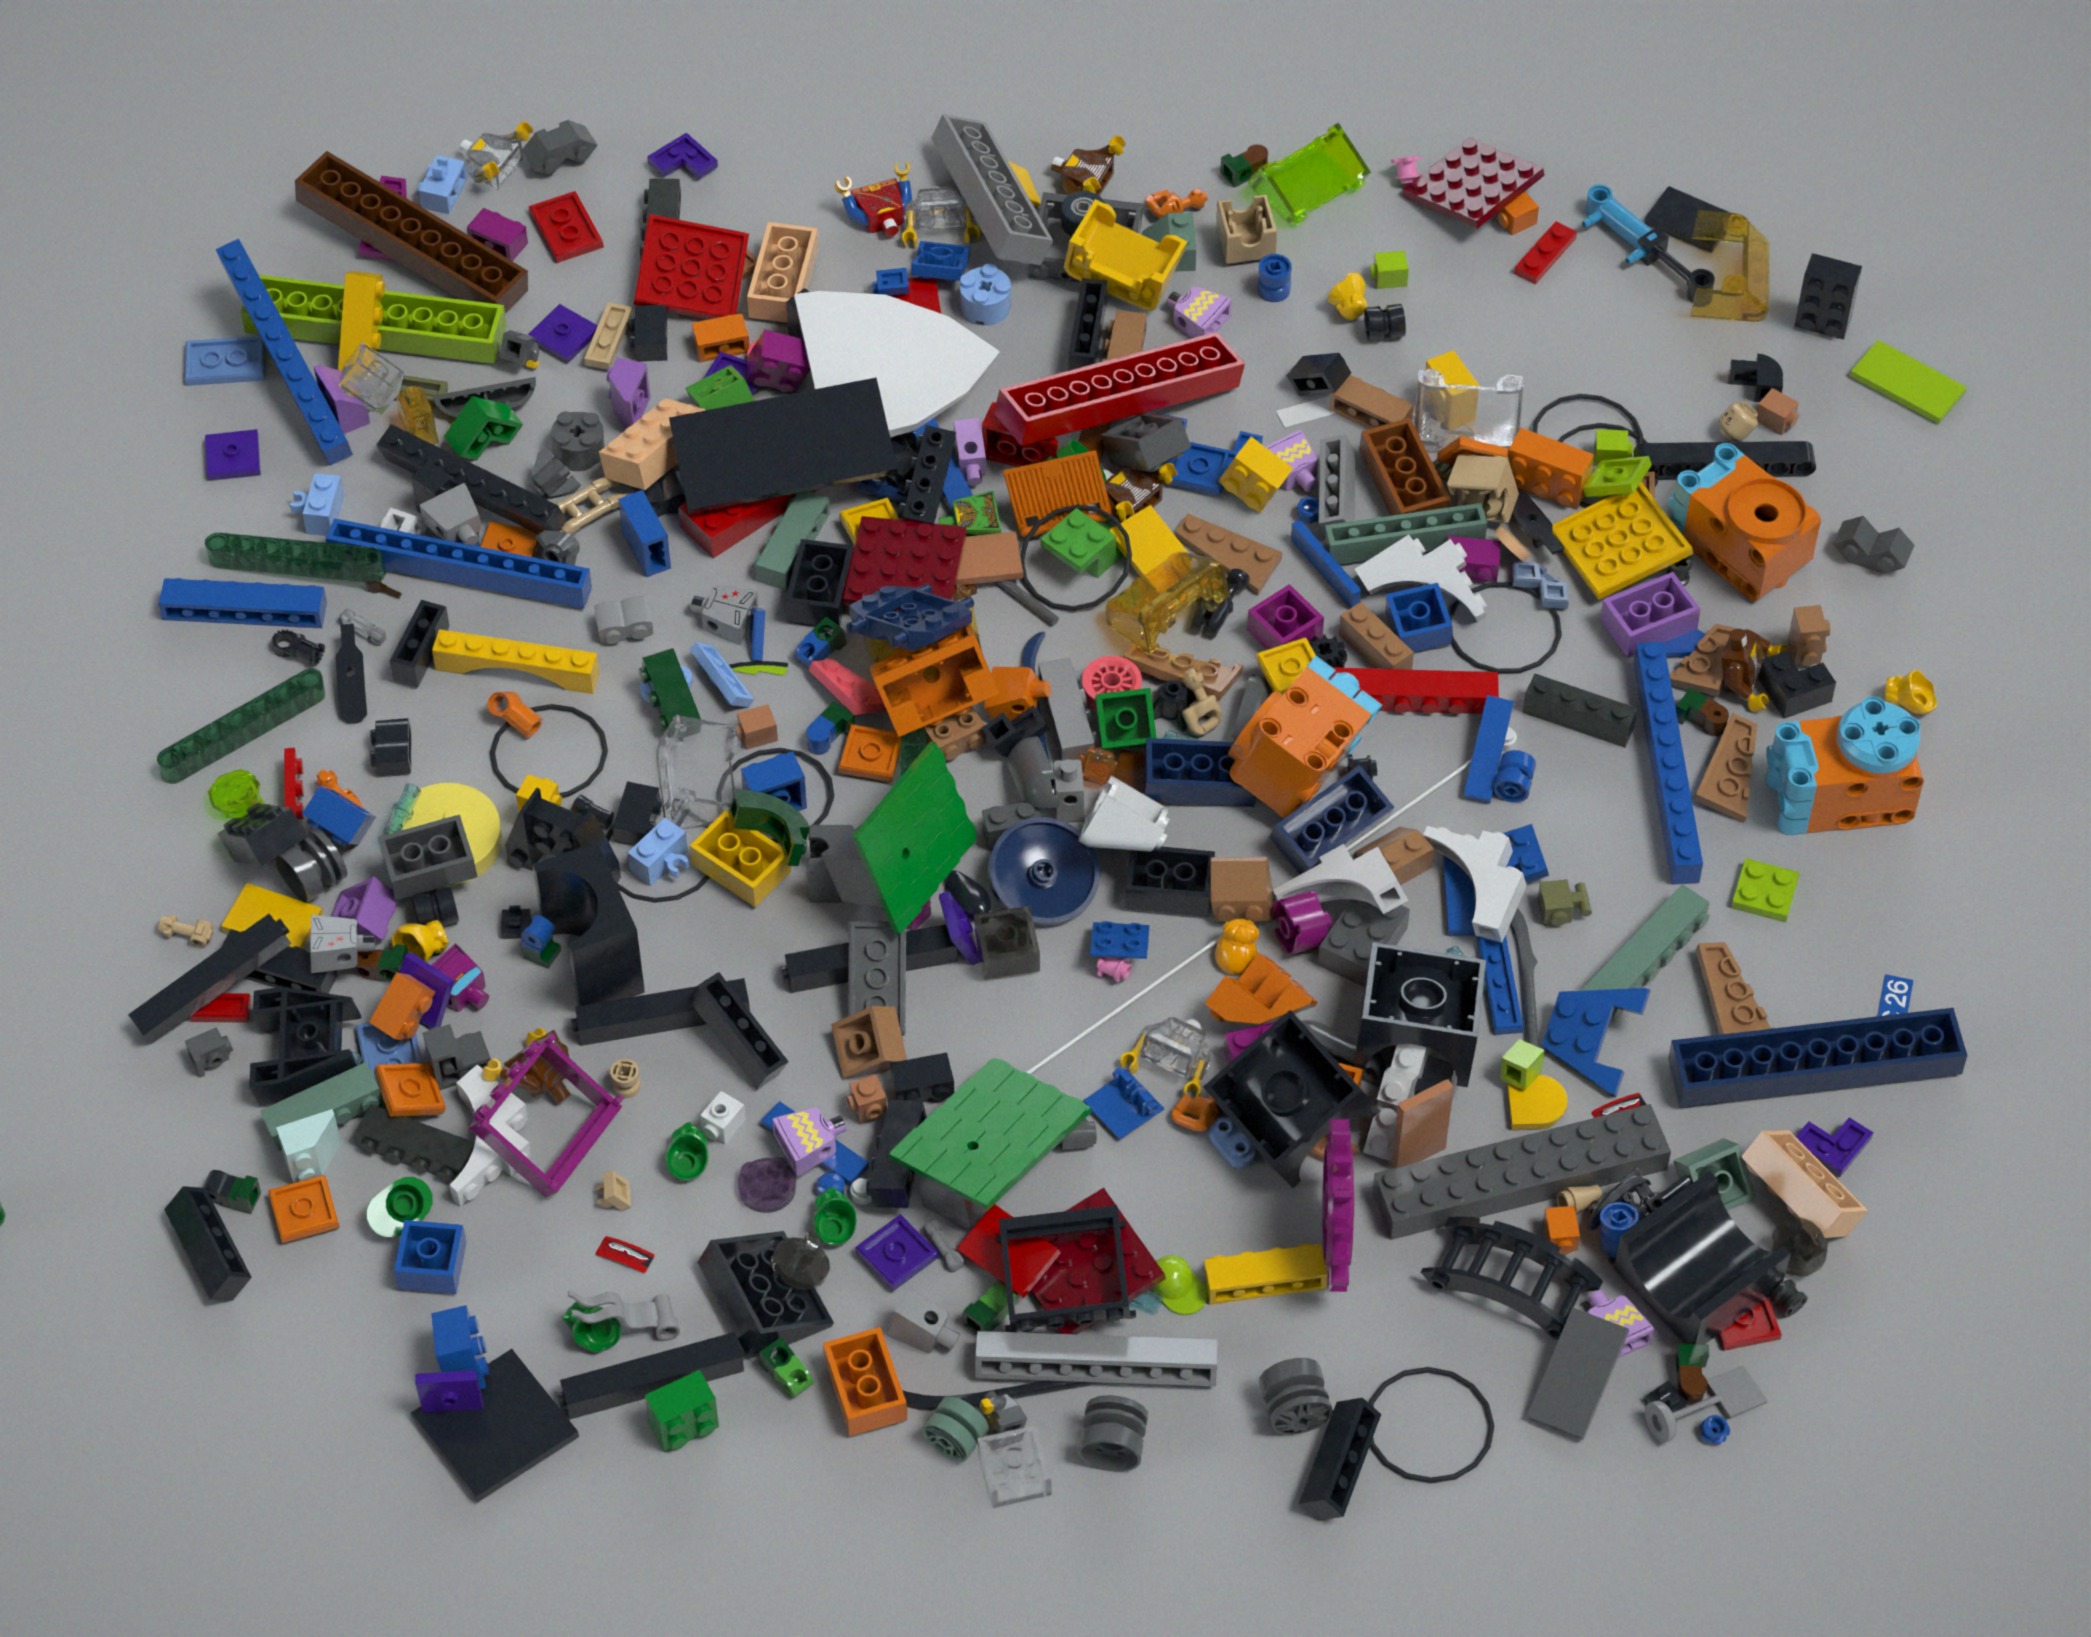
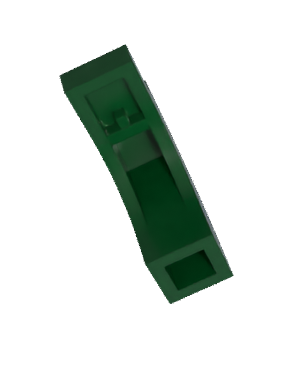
[728,790,810,866]

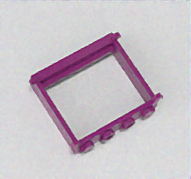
[469,1032,624,1197]

